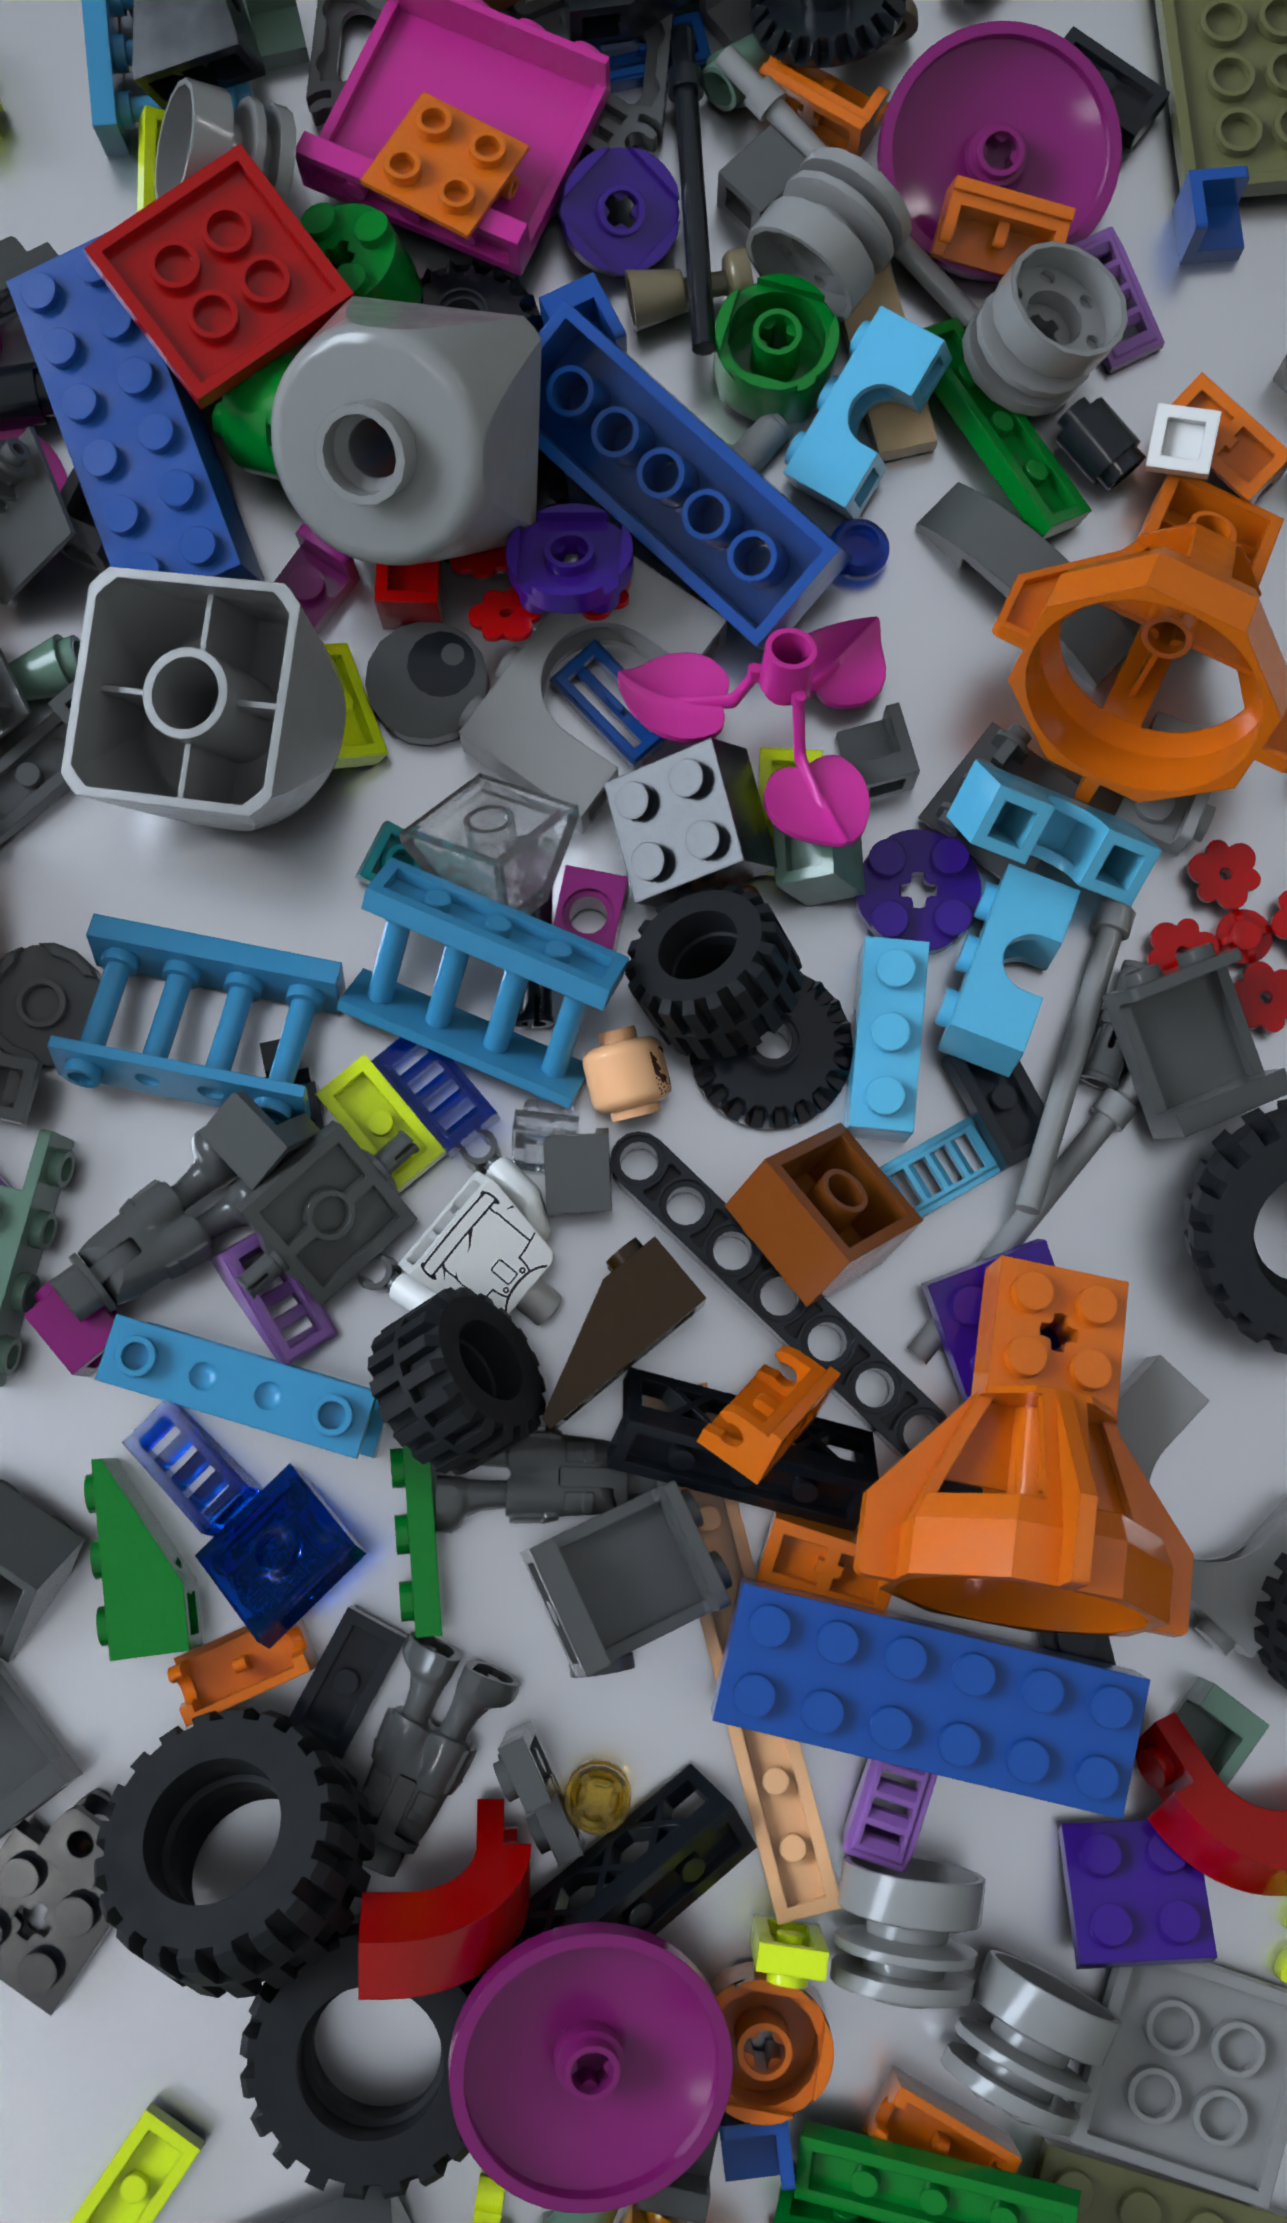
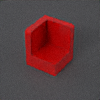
[374,560,444,630]

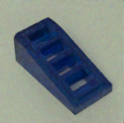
[371,1037,500,1159]
[122,1401,264,1538]

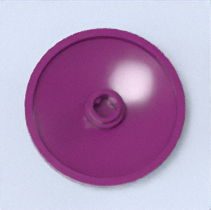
[877,21,1122,282]
[448,1922,733,2213]

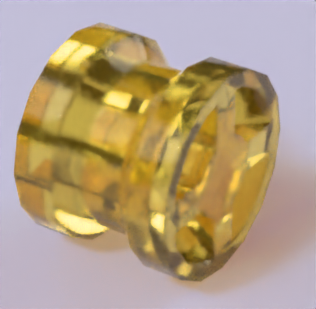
[564,1759,631,1835]

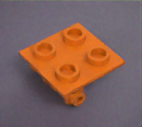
[360,91,530,240]

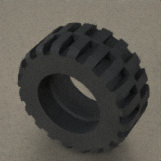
[1183,1099,1287,1355]
[94,1707,375,1999]
[239,1908,486,2200]

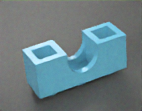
[783,306,952,522]
[946,759,1162,906]
[934,863,1081,1078]
[843,936,930,1143]

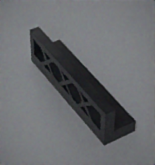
[607,1367,879,1531]
[514,1764,757,1944]

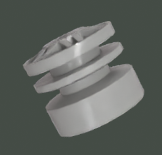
[154,77,296,204]
[746,146,912,323]
[962,241,1128,417]
[829,1854,986,2009]
[940,1950,1122,2137]

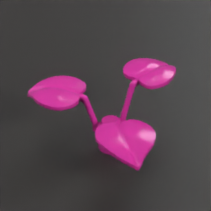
[617,616,886,848]

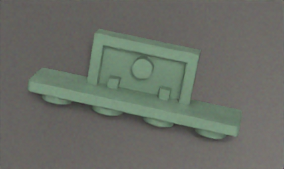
[0,1129,75,1387]

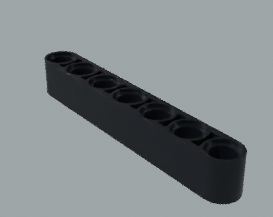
[610,1131,947,1458]

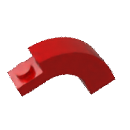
[1135,1712,1287,1896]
[358,1799,532,2000]

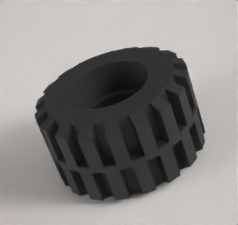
[625,883,803,1060]
[368,1287,546,1475]

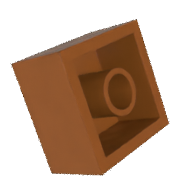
[724,1122,924,1307]

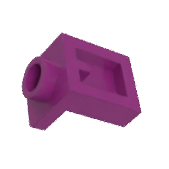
[274,524,360,635]

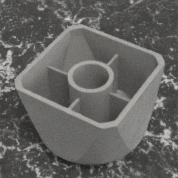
[271,296,542,565]
[61,567,346,831]

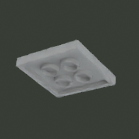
[1066,1963,1287,2210]

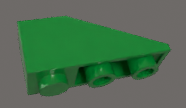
[84,1458,203,1661]

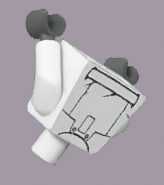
[358,1130,562,1325]

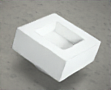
[1146,403,1222,480]

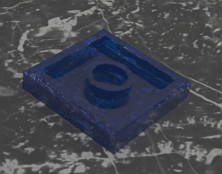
[195,1463,367,1649]

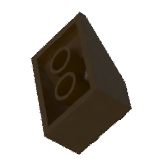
[542,1236,707,1429]

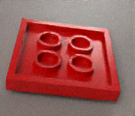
[84,144,354,410]

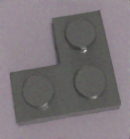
[493,1720,586,1867]

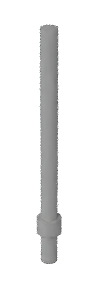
[715,44,979,329]
[1015,898,1136,1215]
[906,1071,1139,1365]

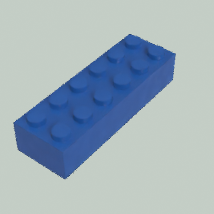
[6,231,265,581]
[538,300,853,650]
[711,1576,1151,1820]

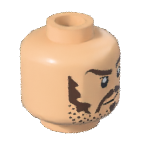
[582,1025,671,1122]

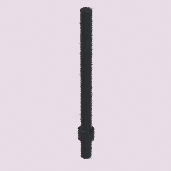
[667,24,717,356]

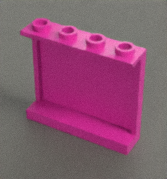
[296,0,611,276]

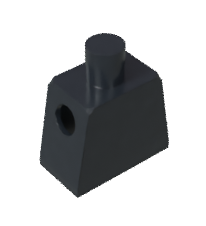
[132,0,266,110]

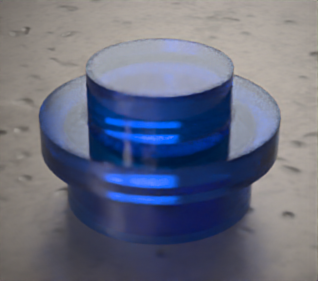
[831,519,890,581]

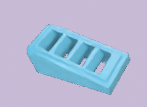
[879,1116,1001,1218]

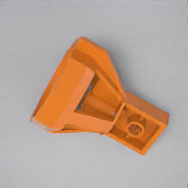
[992,474,1287,805]
[854,1255,1194,1637]

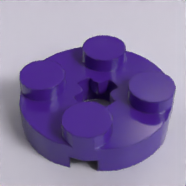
[557,147,680,279]
[506,503,634,614]
[854,829,982,955]

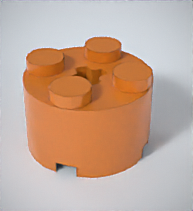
[710,1961,834,2126]

